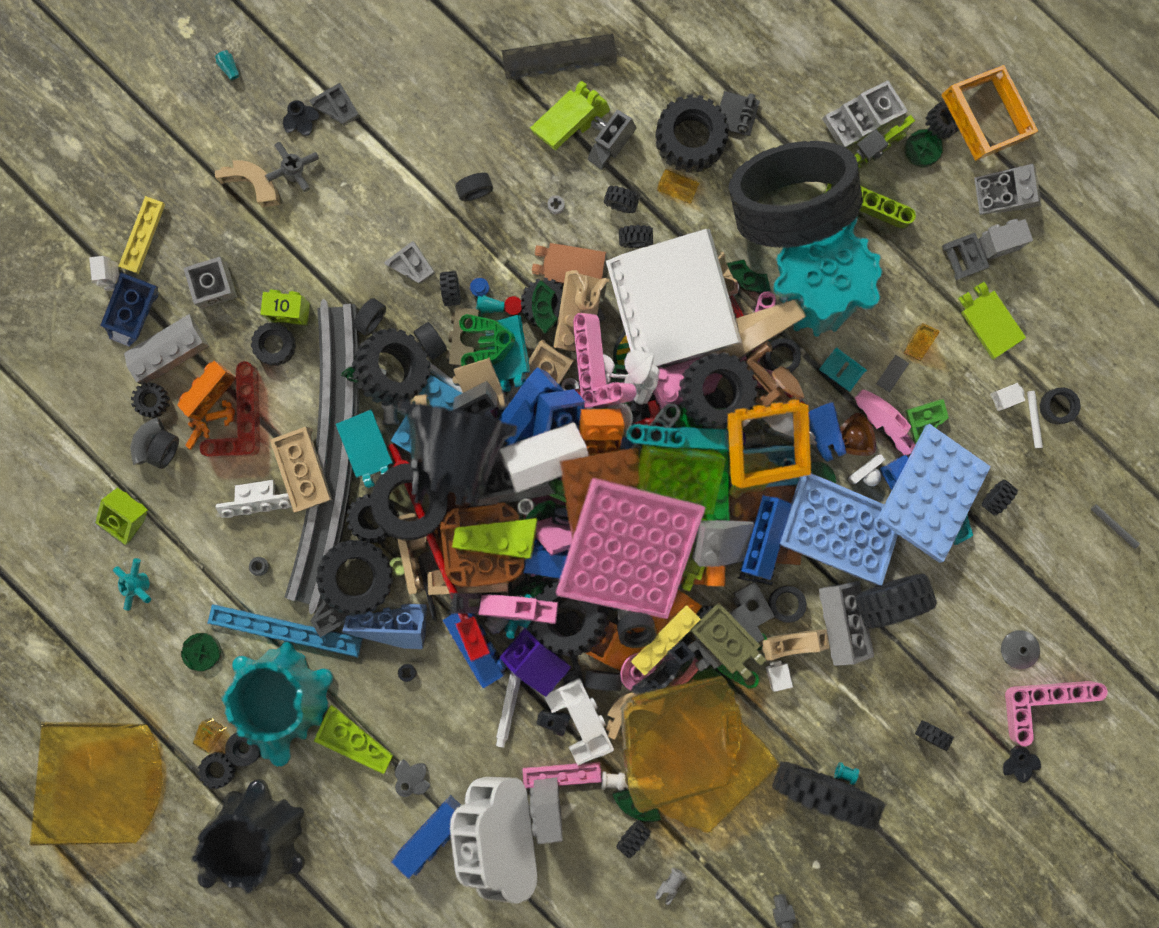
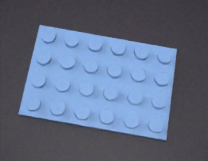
[877,424,991,563]
[780,473,898,586]

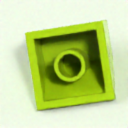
[95,487,148,545]

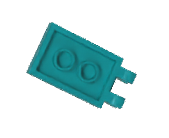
[486,315,530,393]
[335,410,394,488]

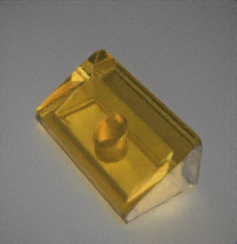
[657,169,700,204]

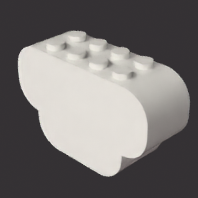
[450,777,537,903]

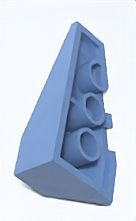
[343,604,427,649]

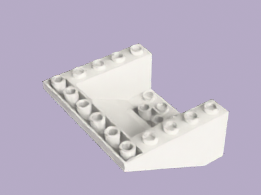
[606,229,742,368]

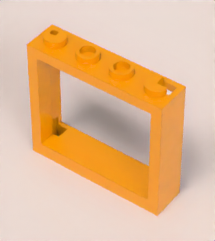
[941,65,1038,161]
[728,400,811,488]

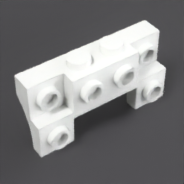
[545,678,614,766]

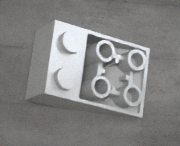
[974,164,1041,215]
[755,401,817,447]

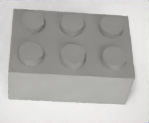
[530,778,562,844]

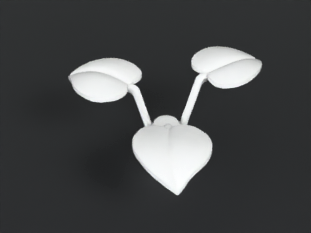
[603,350,655,437]

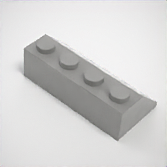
[124,314,210,384]
[819,581,874,666]

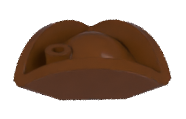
[831,413,876,456]

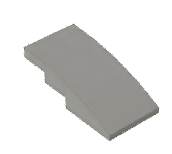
[822,81,908,148]

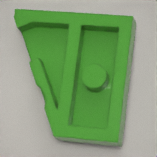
[905,399,949,445]

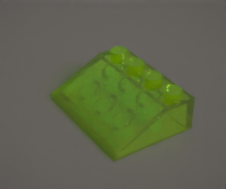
[638,444,725,514]

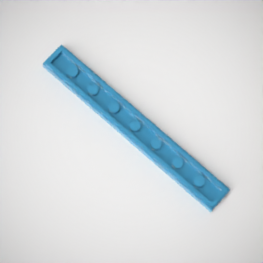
[207,604,363,657]

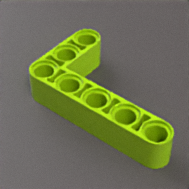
[823,183,916,229]

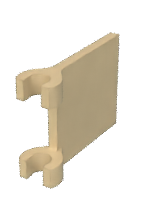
[454,358,509,410]

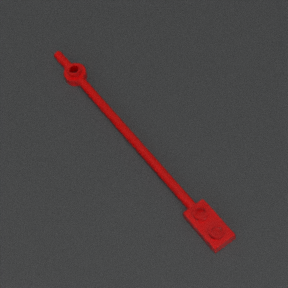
[388,443,490,662]

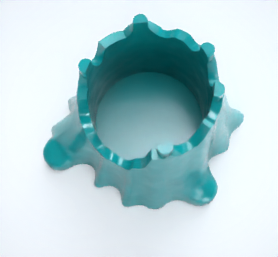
[773,217,882,337]
[222,641,334,767]

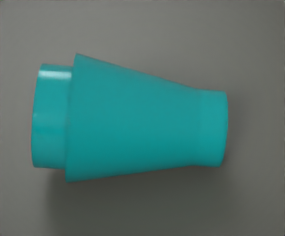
[215,50,240,81]
[476,295,504,314]

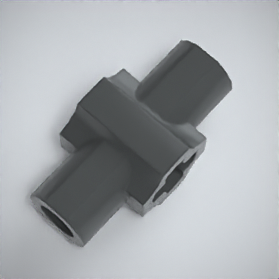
[772,894,796,928]

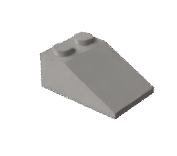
[692,520,754,567]

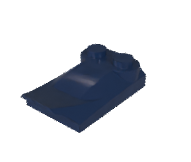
[100,273,159,347]

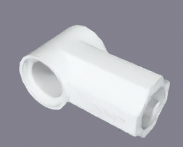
[634,365,660,405]

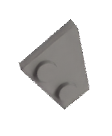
[384,241,436,284]

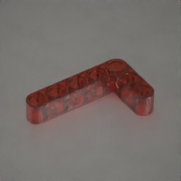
[199,361,260,458]

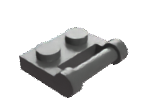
[942,233,989,281]

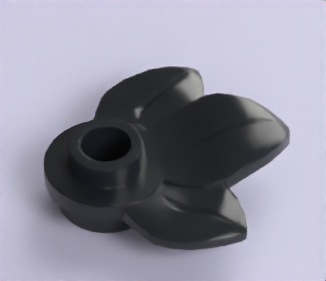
[283,100,319,136]
[1003,746,1041,783]

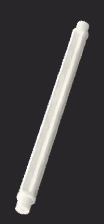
[496,595,537,747]

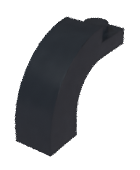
[631,641,695,705]

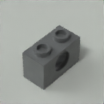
[733,582,775,626]

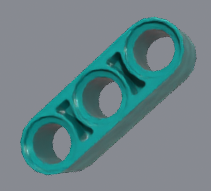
[627,424,686,447]
[672,427,729,453]

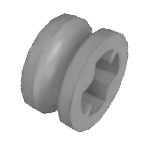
[548,195,565,215]

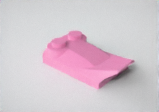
[653,357,722,410]

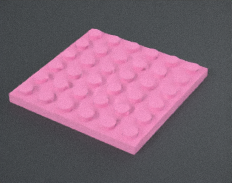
[556,478,705,619]

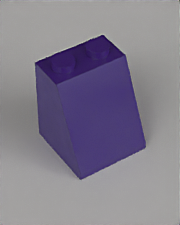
[500,628,571,697]

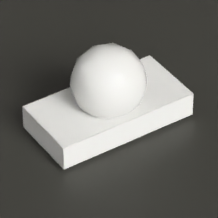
[847,454,885,486]

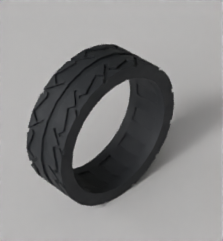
[728,141,863,248]

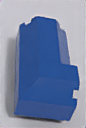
[499,367,564,447]

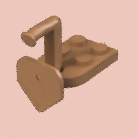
[741,341,805,429]

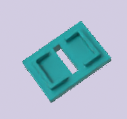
[819,347,867,392]

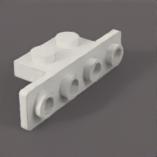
[216,480,292,518]

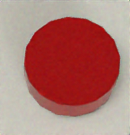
[504,296,522,316]

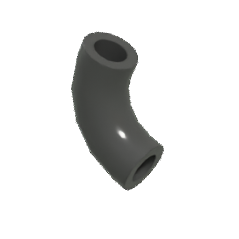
[130,417,165,465]

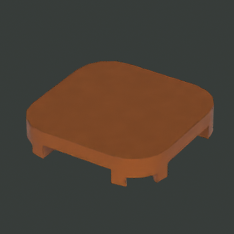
[440,503,525,588]

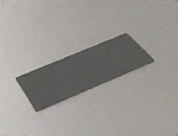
[876,355,909,393]

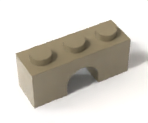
[446,307,480,367]

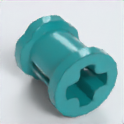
[834,762,859,785]

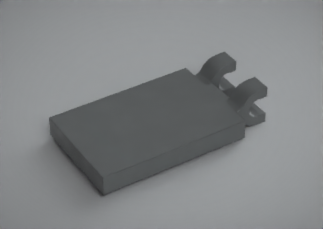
[687,604,764,671]

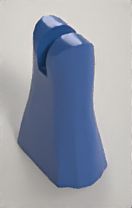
[809,402,846,462]

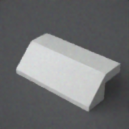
[500,422,589,492]

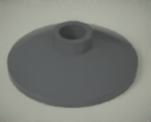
[1001,630,1040,669]

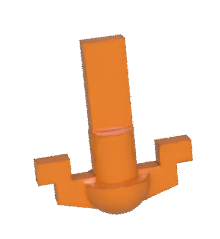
[205,400,235,426]
[185,420,210,450]

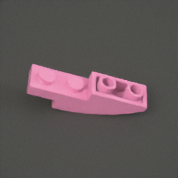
[855,389,915,455]
[478,595,558,624]

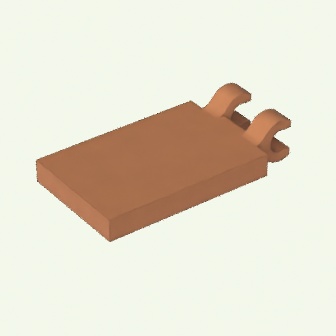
[532,243,606,285]

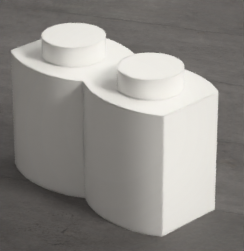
[89,256,119,291]

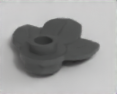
[395,759,430,797]

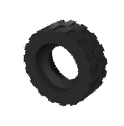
[251,322,296,366]

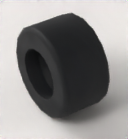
[413,322,447,360]

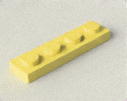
[118,196,165,274]
[631,605,701,675]

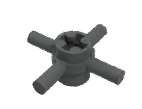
[265,142,319,192]

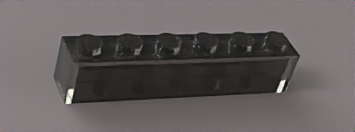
[502,34,617,80]

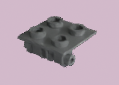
[720,91,760,136]

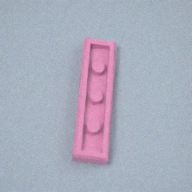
[523,762,602,789]

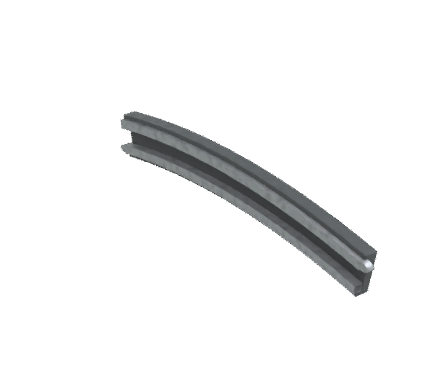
[284,299,360,614]

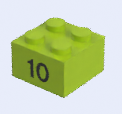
[260,289,310,325]

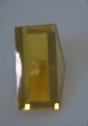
[903,323,940,361]
[193,718,226,754]

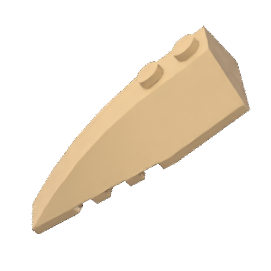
[702,299,806,359]

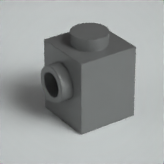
[856,129,888,162]

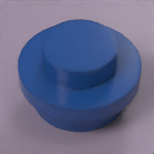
[470,278,489,297]

